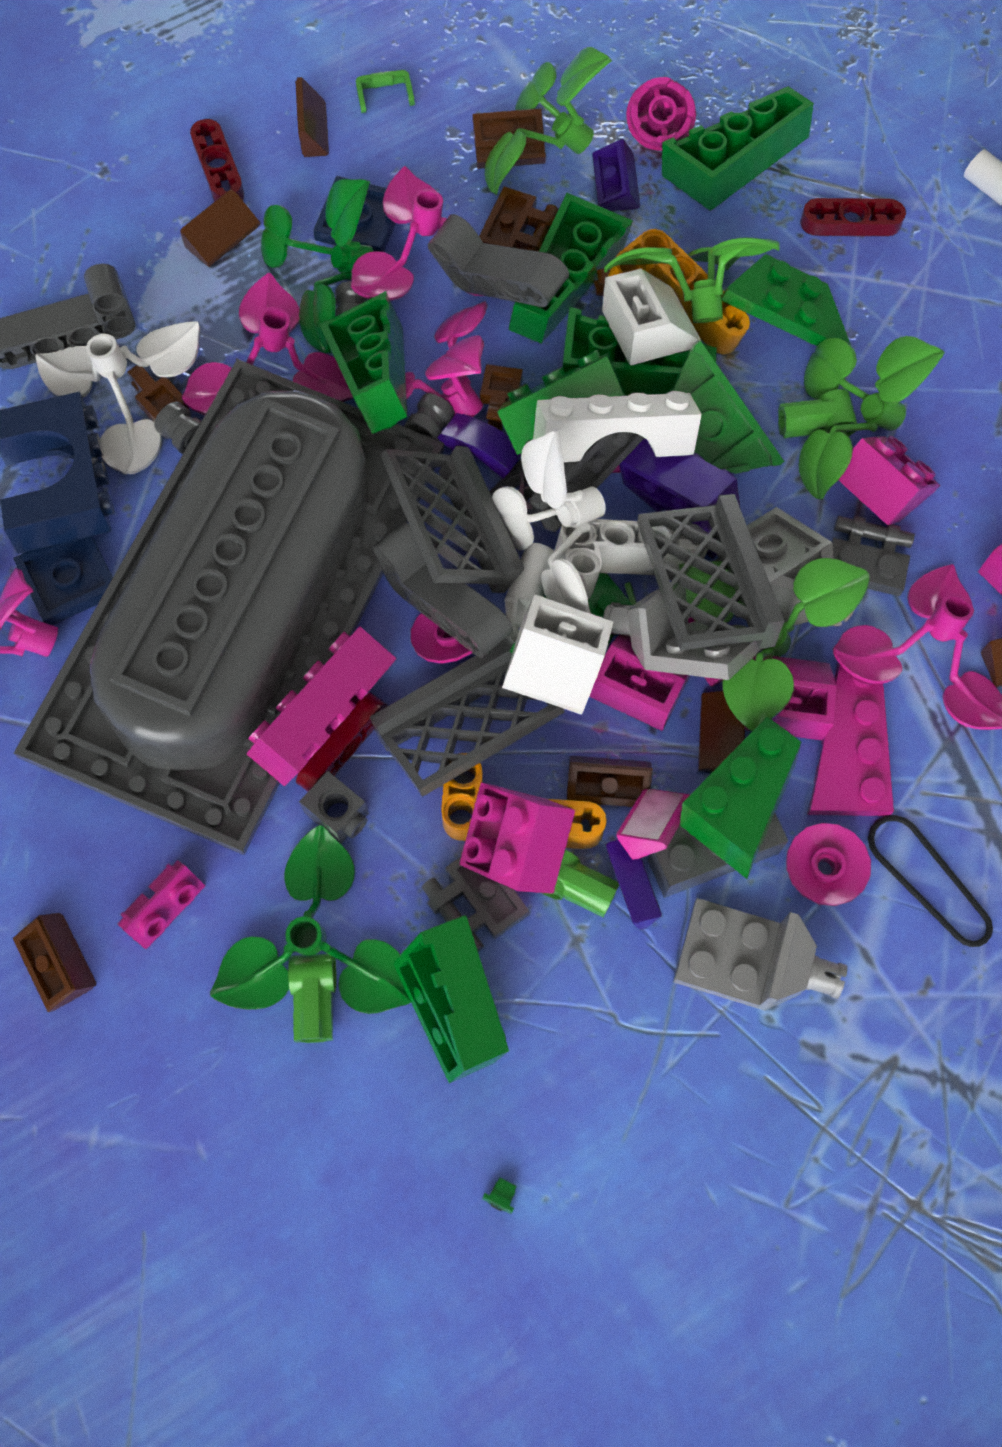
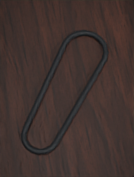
[868,815,993,947]

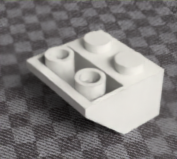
[602,268,702,365]
[502,594,613,714]

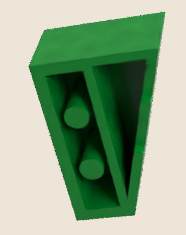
[497,350,627,455]
[680,717,802,879]
[393,915,509,1083]

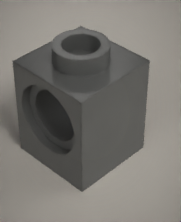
[299,771,369,844]

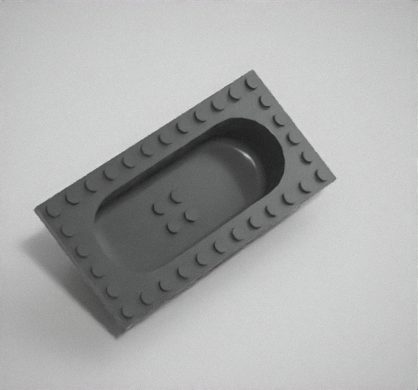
[14,358,444,855]

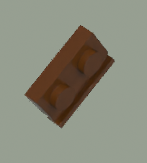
[472,109,546,169]

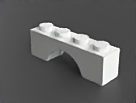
[533,391,702,462]

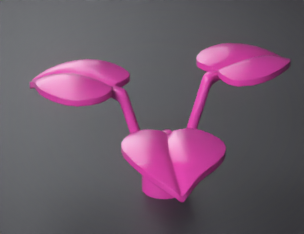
[351,166,483,301]
[182,273,353,415]
[405,301,488,417]
[832,564,1002,730]
[0,568,58,657]

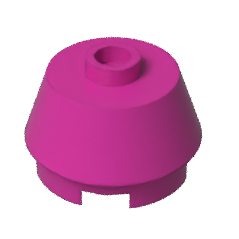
[626,77,696,151]

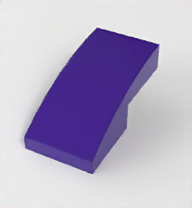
[437,413,522,478]

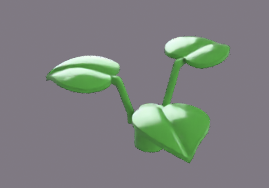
[485,47,612,195]
[604,237,780,323]
[799,336,945,500]
[685,558,870,731]

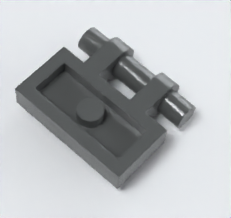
[832,515,915,596]
[421,857,530,952]

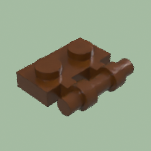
[479,186,559,252]

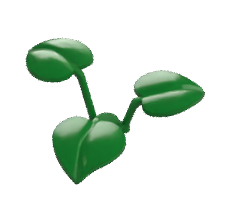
[261,179,374,353]
[210,825,411,1014]

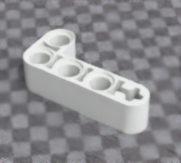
[554,519,708,599]

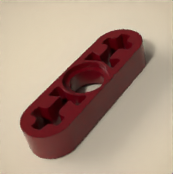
[190,119,244,201]
[800,198,906,236]
[296,692,388,791]

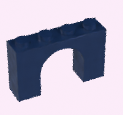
[0,391,114,554]

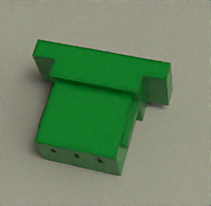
[482,1177,517,1214]

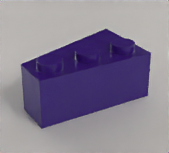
[619,438,740,559]

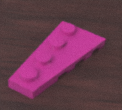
[807,663,894,816]

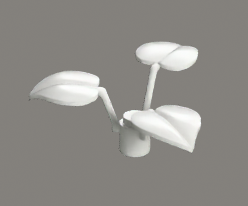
[36,321,200,475]
[492,430,606,614]

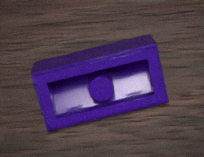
[592,138,640,211]
[605,840,662,930]

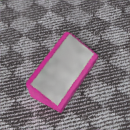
[616,789,690,860]

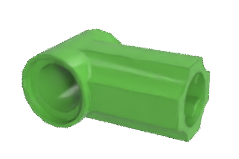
[778,389,857,438]
[542,849,619,918]
[288,954,337,1043]

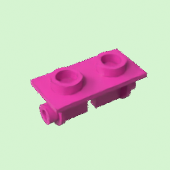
[117,860,205,949]

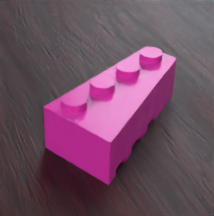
[247,626,397,787]

